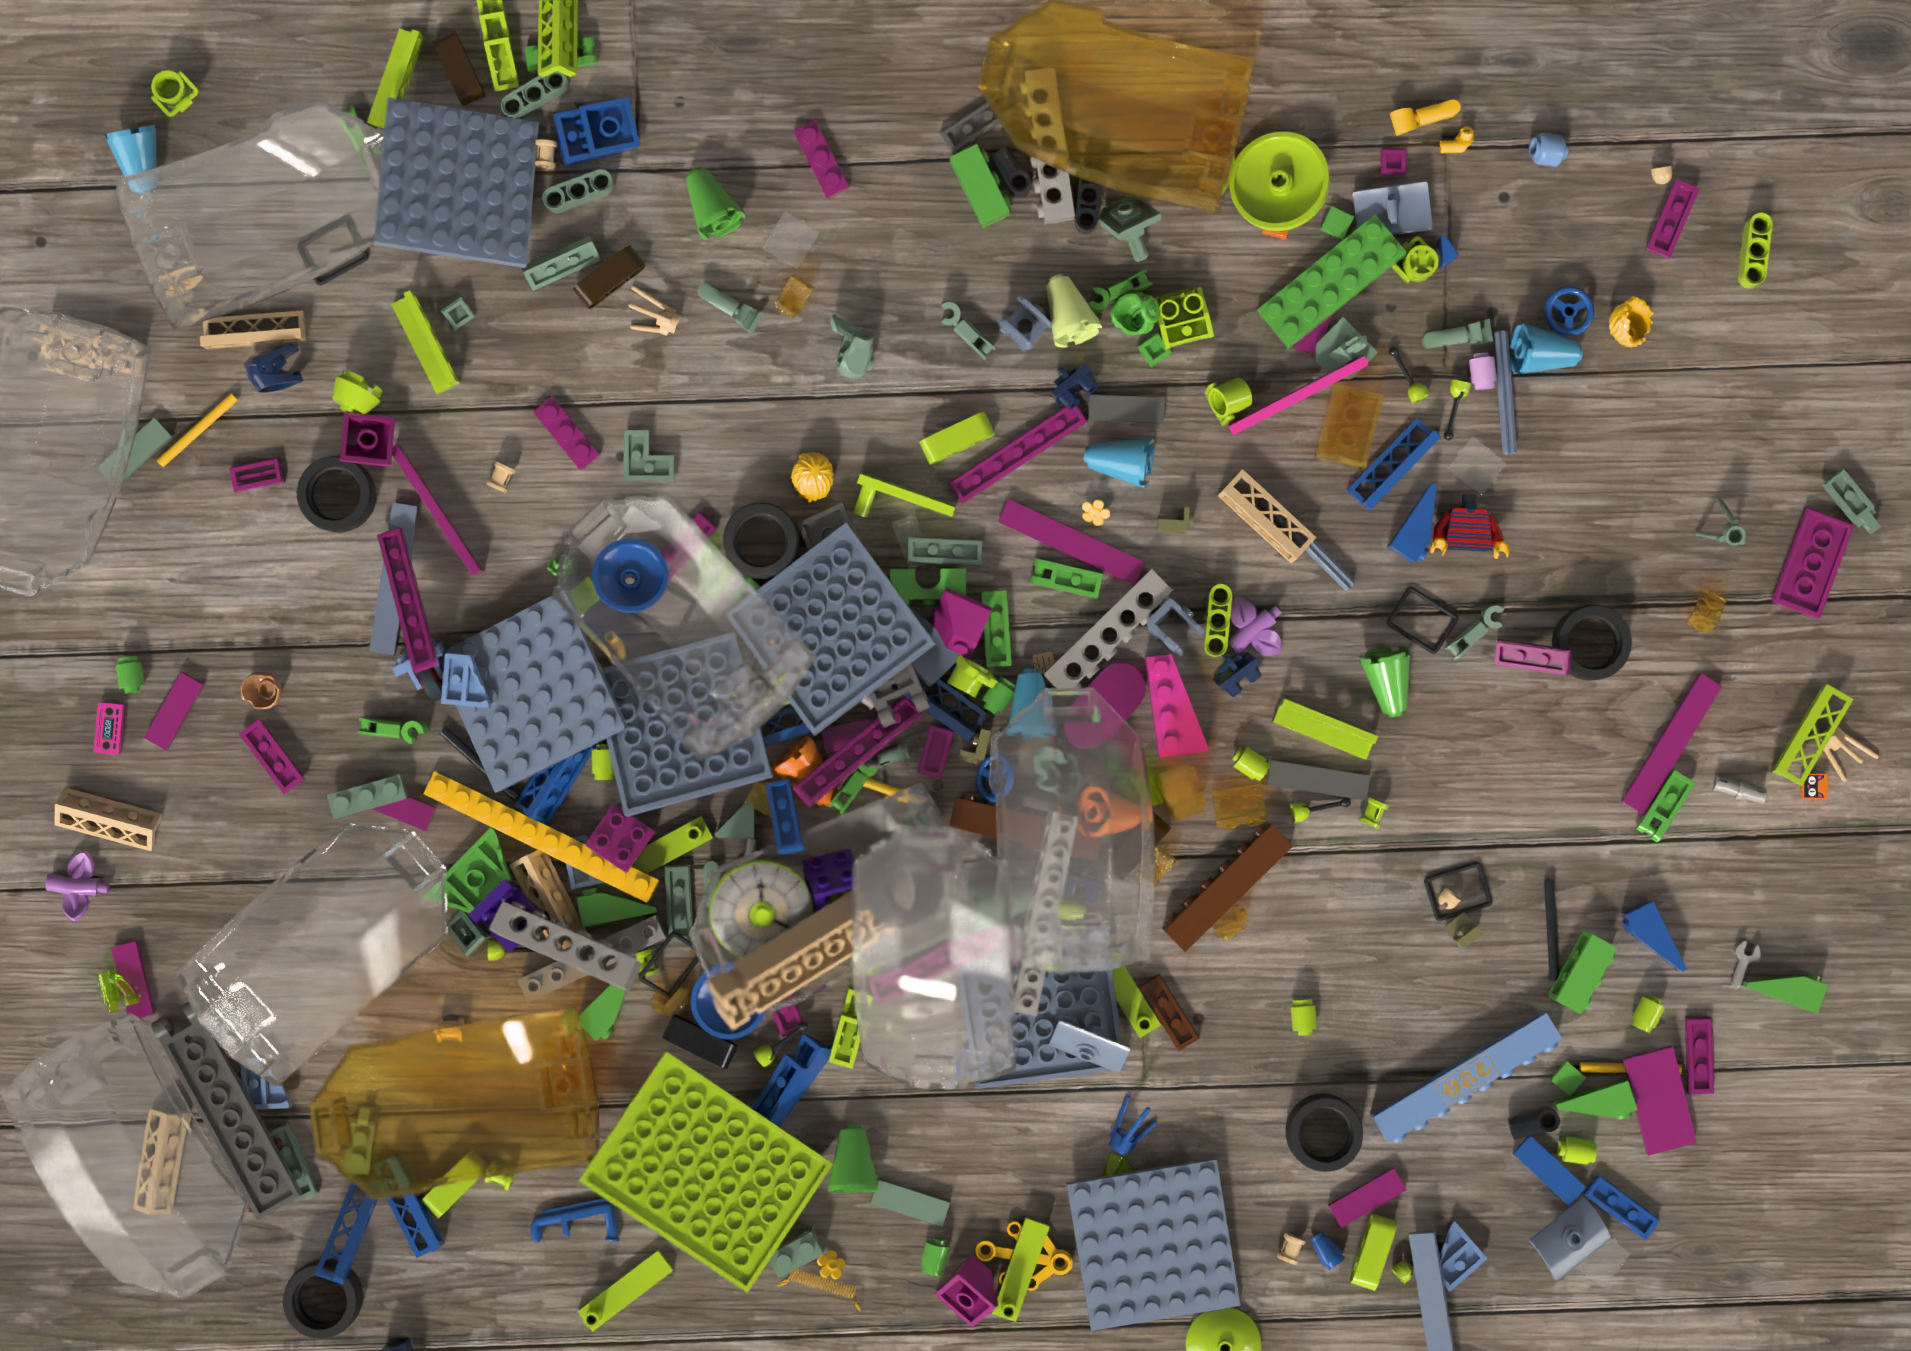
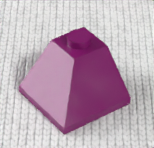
[340,412,395,467]
[931,588,993,658]
[934,1254,998,1328]

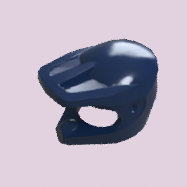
[244,343,303,393]

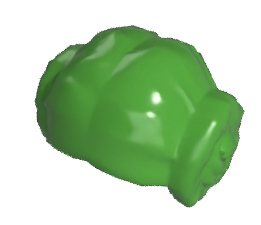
[1110,292,1160,335]

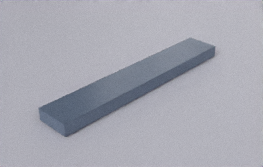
[369,503,419,655]
[1409,1230,1455,1351]

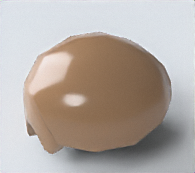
[240,672,282,709]

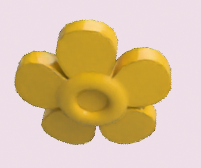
[1082,499,1110,526]
[817,1250,845,1279]

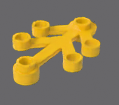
[975,1220,1073,1291]

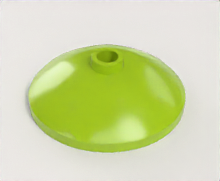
[1185,1307,1261,1351]

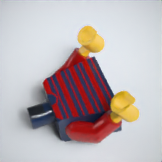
[1430,494,1510,559]

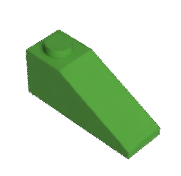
[577,888,659,927]
[1741,972,1828,1014]
[575,984,627,1041]
[1551,1078,1638,1120]

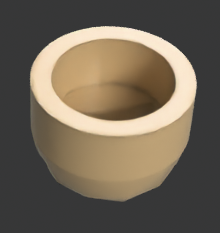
[1651,166,1672,184]
[1438,887,1461,909]

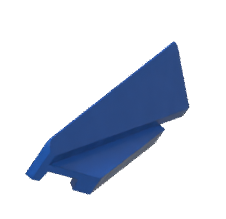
[752,1034,832,1127]

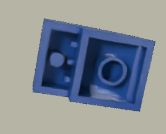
[553,97,640,167]

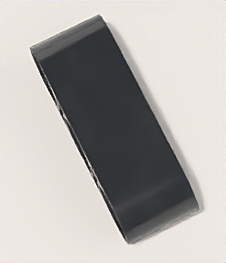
[1075,158,1103,234]
[662,1014,739,1069]

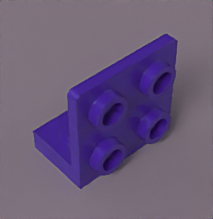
[801,848,863,912]
[468,879,541,952]

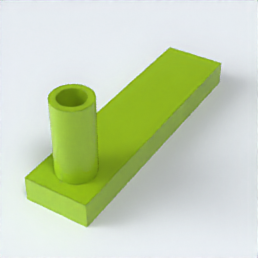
[853,472,957,517]
[632,816,714,874]
[1107,939,1161,1038]
[992,1217,1050,1322]
[577,1249,674,1332]

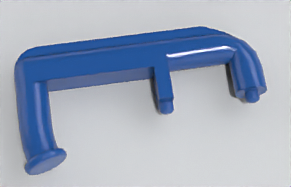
[530,1198,620,1243]

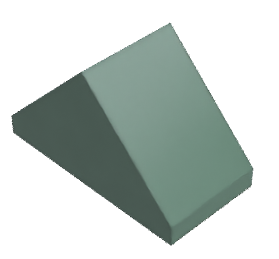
[715,798,756,838]
[445,910,491,956]

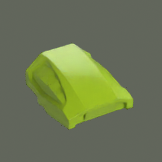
[1155,286,1214,349]

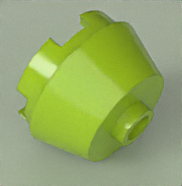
[332,370,383,415]

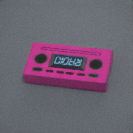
[93,702,125,755]

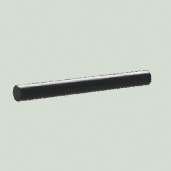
[440,727,520,801]
[1544,879,1559,981]

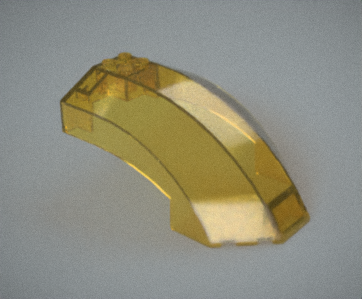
[978,0,1255,214]
[309,1006,599,1200]

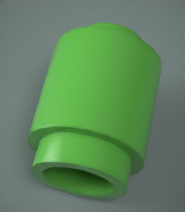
[116,656,145,694]
[982,676,1016,715]
[920,1236,950,1276]

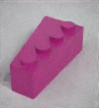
[1144,654,1210,758]

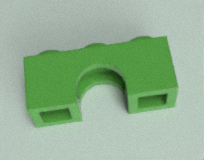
[890,568,966,605]

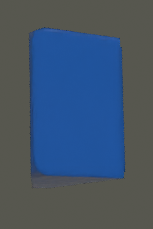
[1437,235,1459,269]

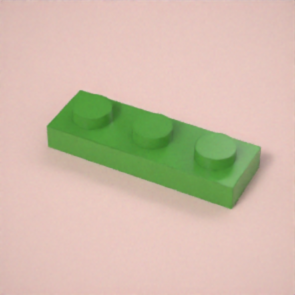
[981,590,1012,668]

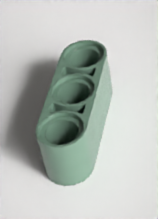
[501,71,569,120]
[542,169,615,213]

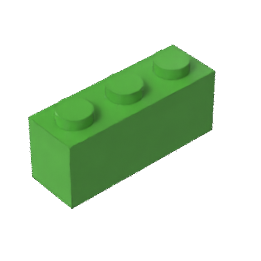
[950,144,1012,229]
[1547,930,1617,1014]

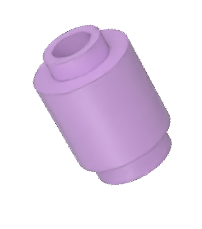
[1469,352,1497,390]

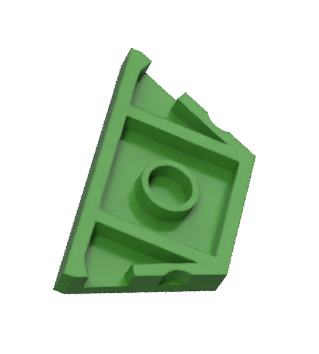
[423,827,512,913]

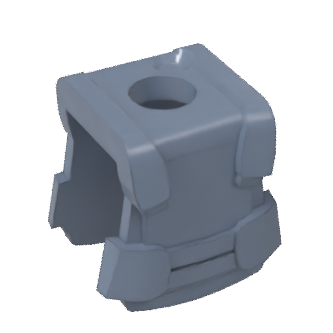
[998,296,1052,352]
[1147,599,1204,657]

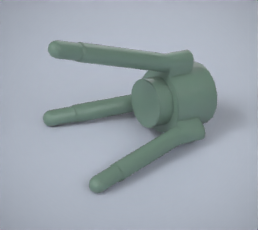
[1695,499,1745,546]

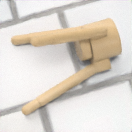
[629,285,681,336]
[1819,726,1879,782]

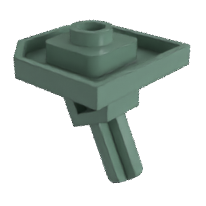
[1098,198,1162,262]
[1315,317,1378,379]

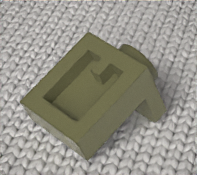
[1156,506,1194,533]
[960,729,991,764]
[1444,913,1483,949]

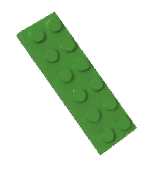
[1257,215,1407,350]

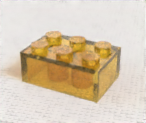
[1313,383,1384,471]
[1154,762,1207,822]

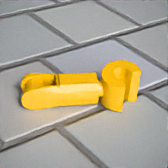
[1390,99,1461,136]

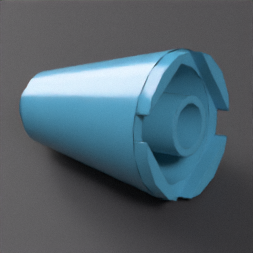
[105,125,157,196]
[1509,323,1583,374]
[1084,438,1155,488]
[1007,669,1057,738]

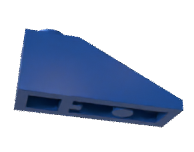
[1387,483,1437,564]
[1621,900,1687,972]

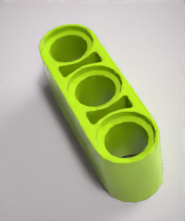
[1738,213,1773,289]
[919,411,995,465]
[1203,584,1232,657]
[421,1149,490,1219]
[1350,1213,1397,1291]

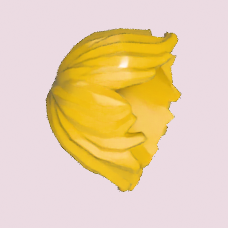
[1609,296,1654,347]
[790,452,834,502]

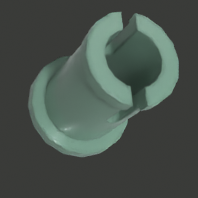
[877,742,910,767]

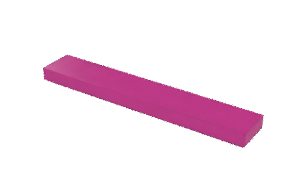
[1228,355,1369,435]

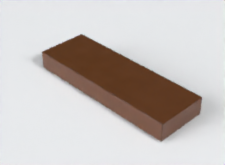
[1138,974,1200,1051]

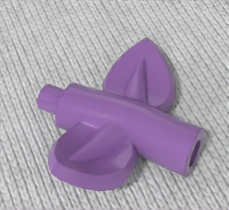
[1228,597,1282,656]
[46,850,110,922]

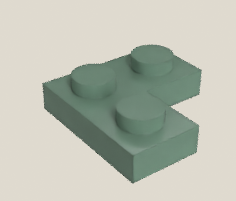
[624,430,675,481]

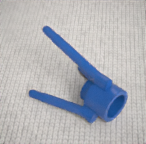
[1109,1095,1157,1156]

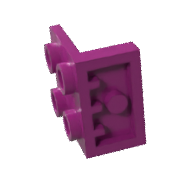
[585,804,655,873]

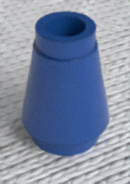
[1310,1231,1345,1270]

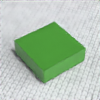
[1320,206,1354,240]
[1137,332,1172,368]
[1549,1060,1586,1097]

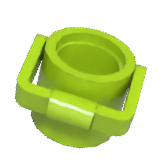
[151,70,199,117]
[1391,236,1439,283]
[1204,377,1252,426]
[947,655,998,697]

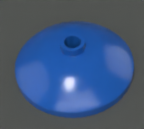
[592,539,669,613]
[691,963,766,1039]

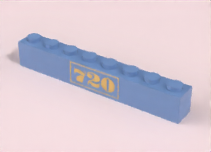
[1370,1011,1562,1144]

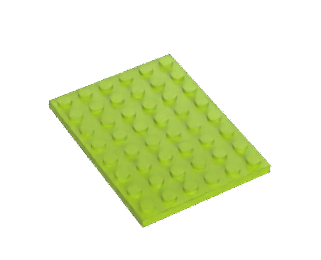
[578,1051,833,1293]

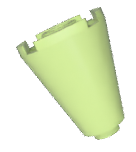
[1046,274,1102,348]

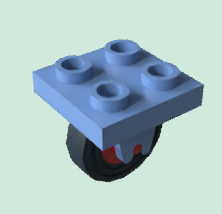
[392,639,447,701]

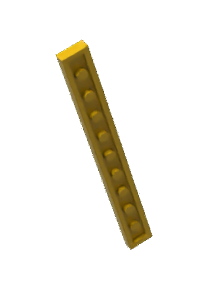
[423,771,660,903]

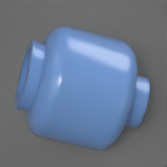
[1529,132,1569,167]

